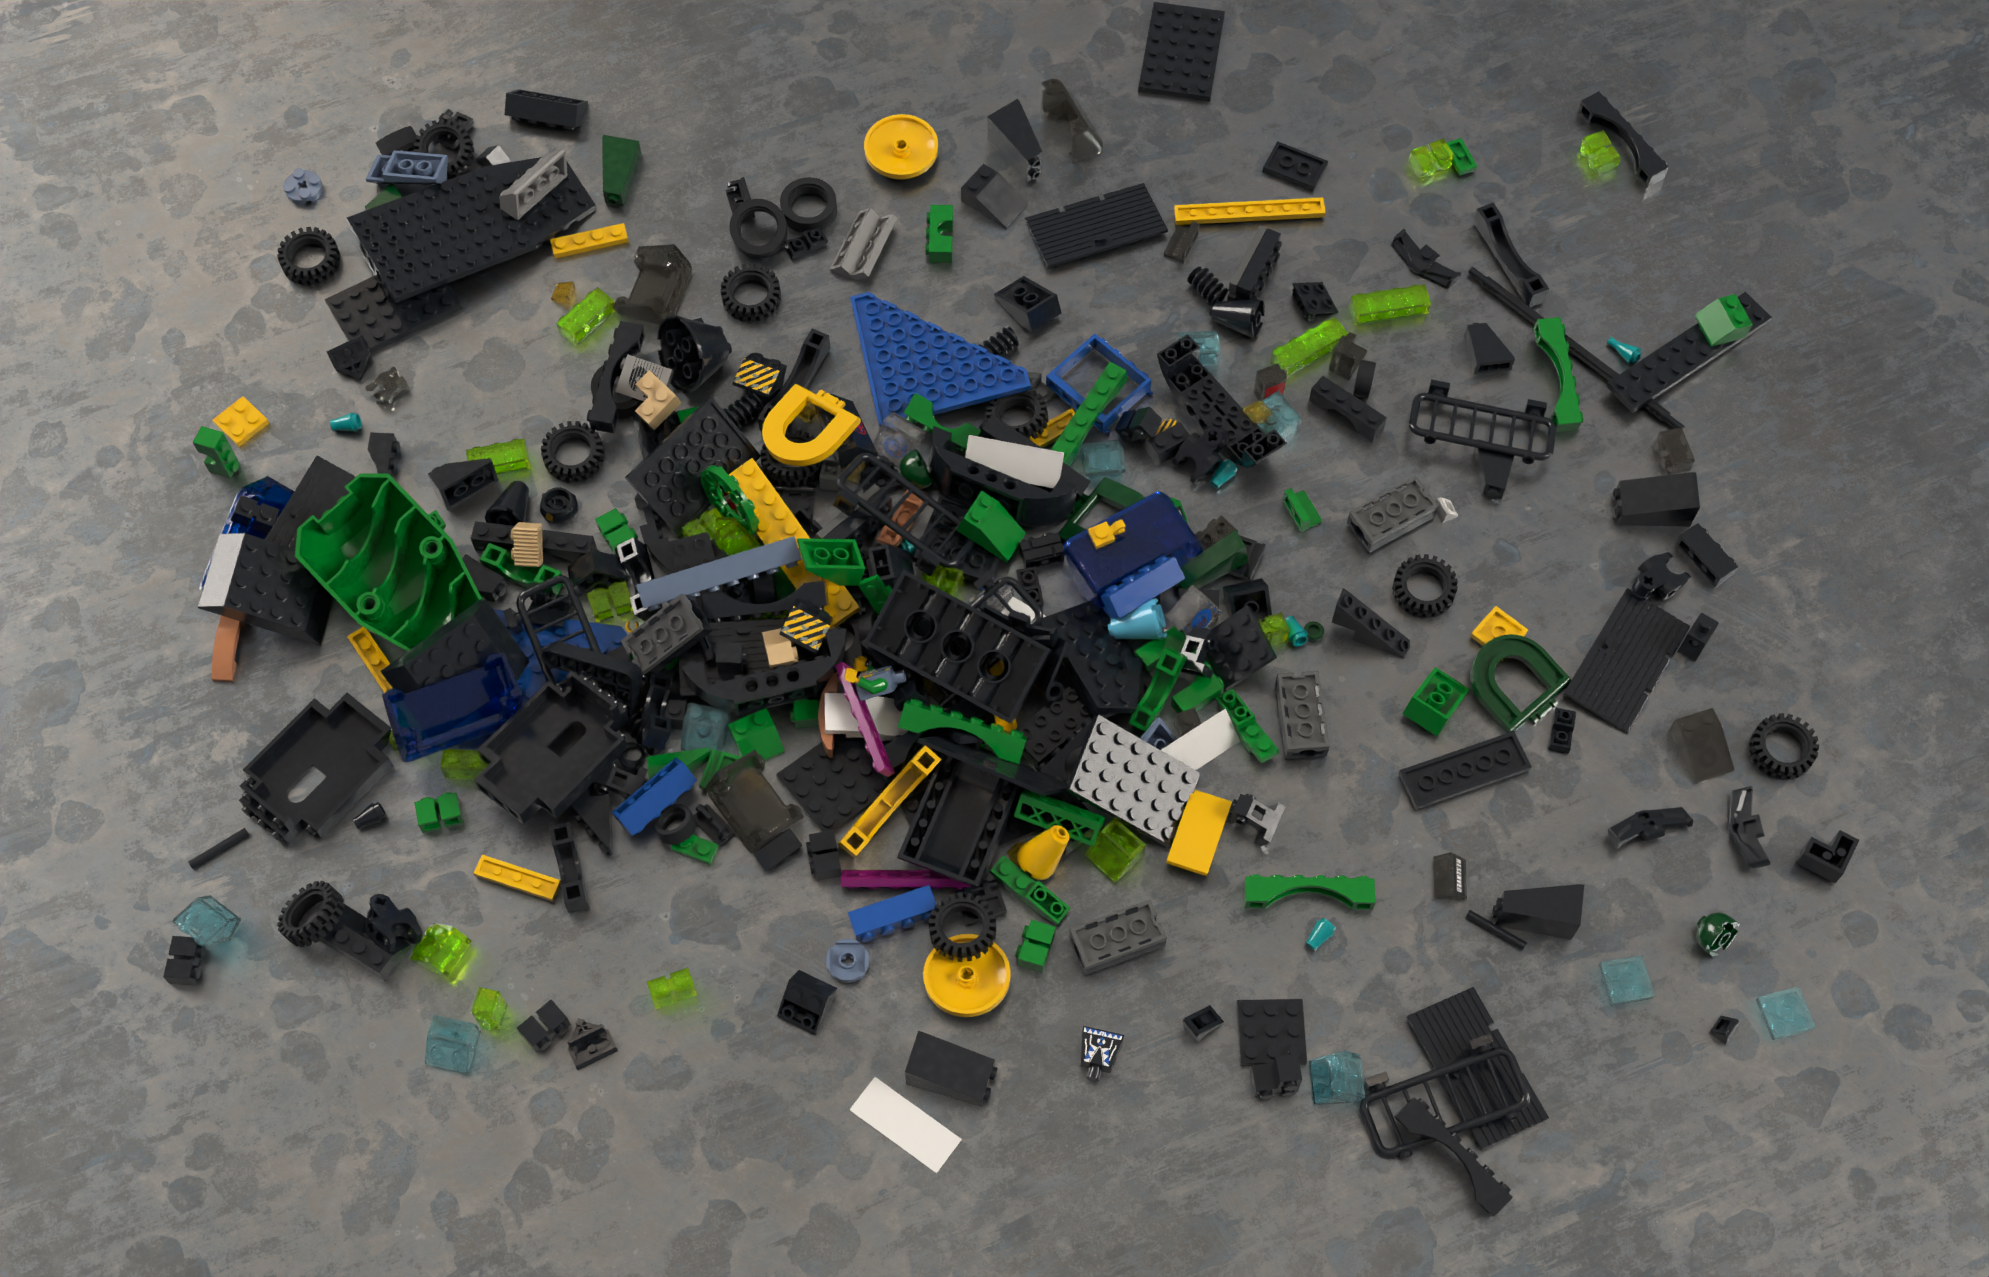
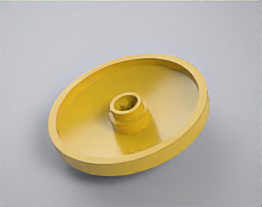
[864,114,938,179]
[923,934,1011,1017]

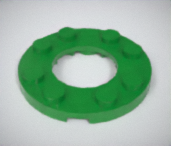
[701,465,759,538]

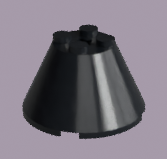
[657,315,732,393]

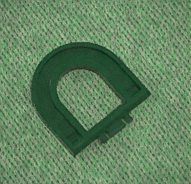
[1058,477,1153,559]
[1470,634,1571,733]

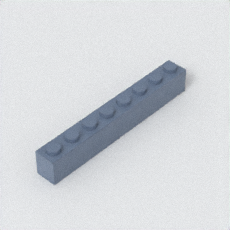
[636,536,802,611]

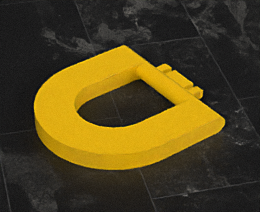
[762,384,861,466]

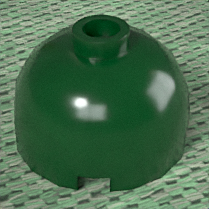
[899,449,934,489]
[1696,912,1739,956]

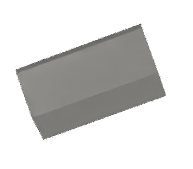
[830,208,897,280]

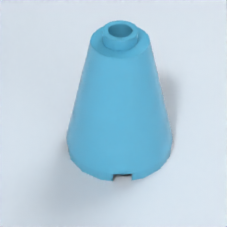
[1108,598,1167,639]

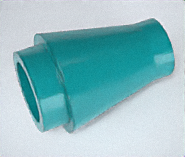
[330,412,362,432]
[1209,459,1238,489]
[1283,616,1308,647]
[1305,918,1336,951]

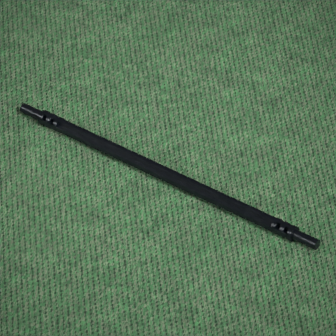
[1468,267,1685,432]

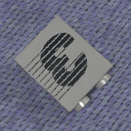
[614,355,674,401]

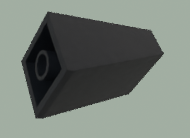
[987,99,1042,183]
[1613,472,1700,527]
[1492,884,1584,940]
[905,1031,998,1107]

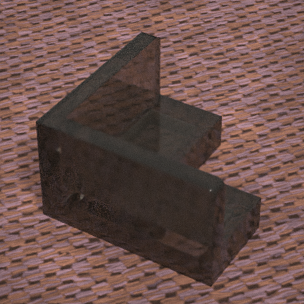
[1329,332,1367,380]

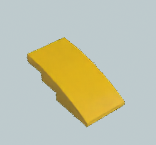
[1166,790,1232,876]

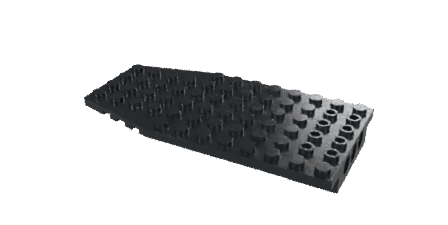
[346,157,596,303]

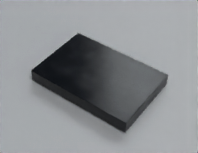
[1262,141,1328,192]

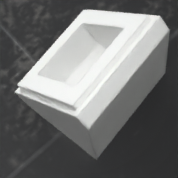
[1436,497,1458,523]

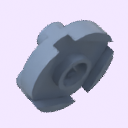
[283,168,323,205]
[826,939,870,983]

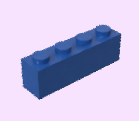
[1101,555,1185,618]
[611,757,697,836]
[848,885,936,942]

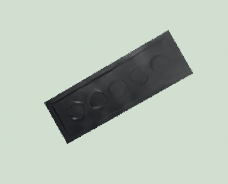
[1399,731,1532,810]

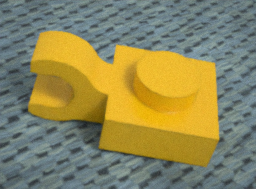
[1088,519,1126,549]

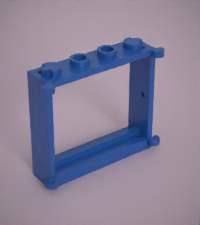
[1046,334,1153,435]

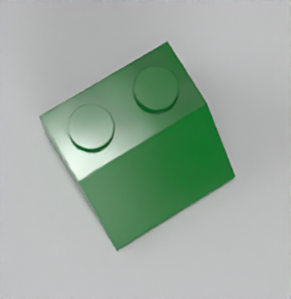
[1694,294,1753,347]
[728,708,785,769]

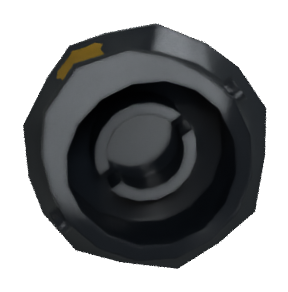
[540,487,578,524]

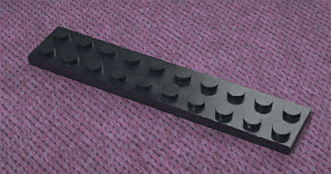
[1606,292,1772,413]

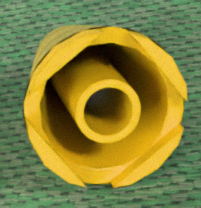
[1017,825,1069,880]

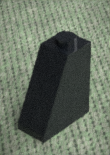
[1464,323,1515,374]
[1473,439,1514,499]
[462,554,508,602]

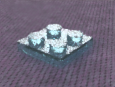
[1599,955,1655,1006]
[1756,987,1816,1040]

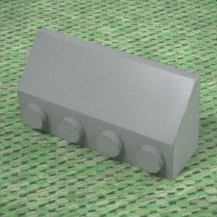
[499,149,567,220]

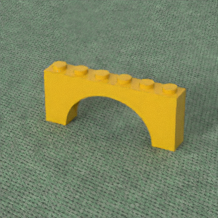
[837,745,941,858]

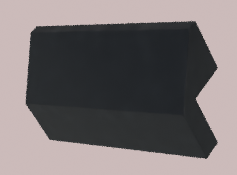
[632,411,680,459]

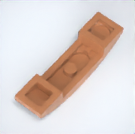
[876,490,928,547]
[212,616,244,682]
[818,673,840,758]

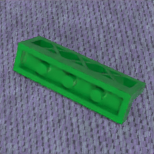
[1014,788,1106,847]

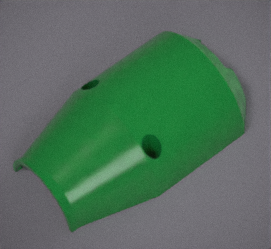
[295,473,482,652]

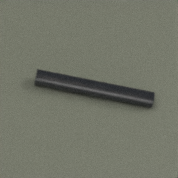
[188,828,249,869]
[1466,910,1527,950]

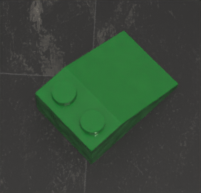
[956,491,1026,563]
[797,538,866,586]
[1402,667,1470,736]

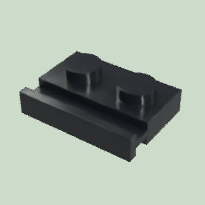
[1228,535,1266,581]

